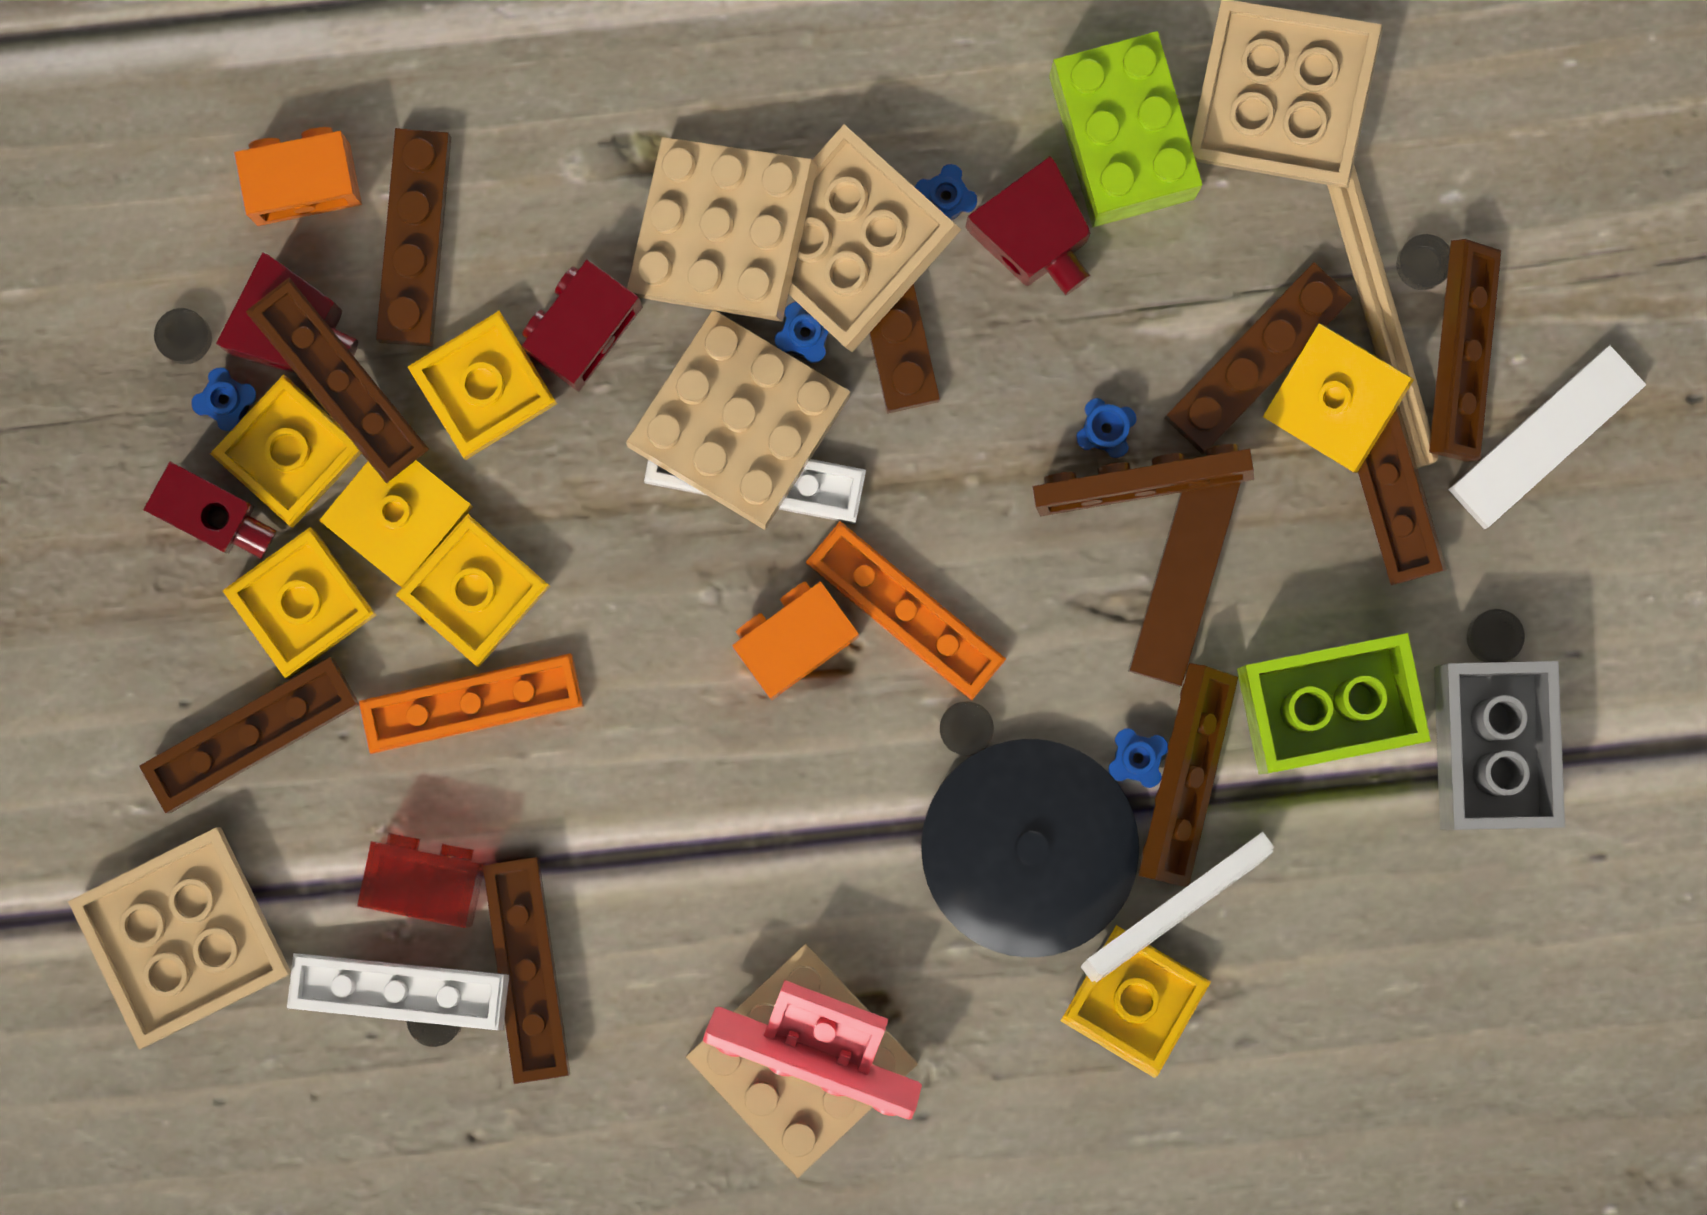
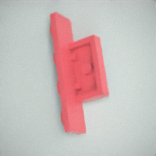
[703,980,922,1120]

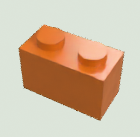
[234,127,362,226]
[732,581,859,701]

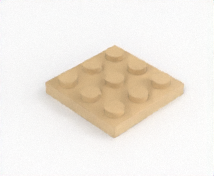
[1191,0,1383,188]
[789,124,961,352]
[627,137,818,322]
[627,310,850,530]
[68,827,291,1050]
[686,943,918,1178]

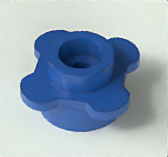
[915,164,977,220]
[775,302,829,363]
[191,368,257,432]
[1076,398,1137,458]
[1108,728,1168,788]

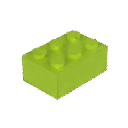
[1049,31,1203,228]
[1237,633,1431,775]

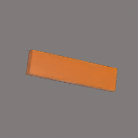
[806,521,1006,701]
[359,653,584,754]

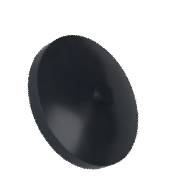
[921,739,1139,957]

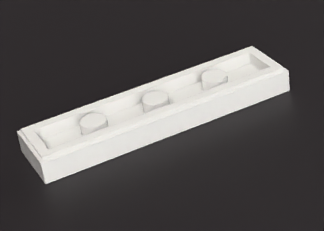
[1448,345,1646,529]
[644,459,866,524]
[1081,832,1274,983]
[287,953,509,1030]

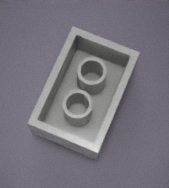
[1434,661,1565,830]

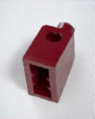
[966,156,1091,296]
[216,252,358,374]
[143,461,277,559]

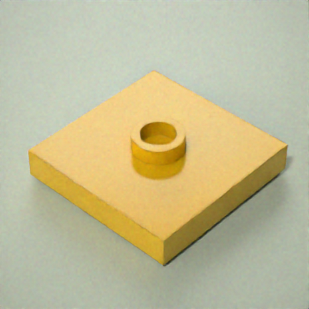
[408,310,557,460]
[1263,324,1415,473]
[210,374,361,528]
[319,460,473,588]
[396,514,551,667]
[222,527,377,679]
[1060,925,1211,1078]

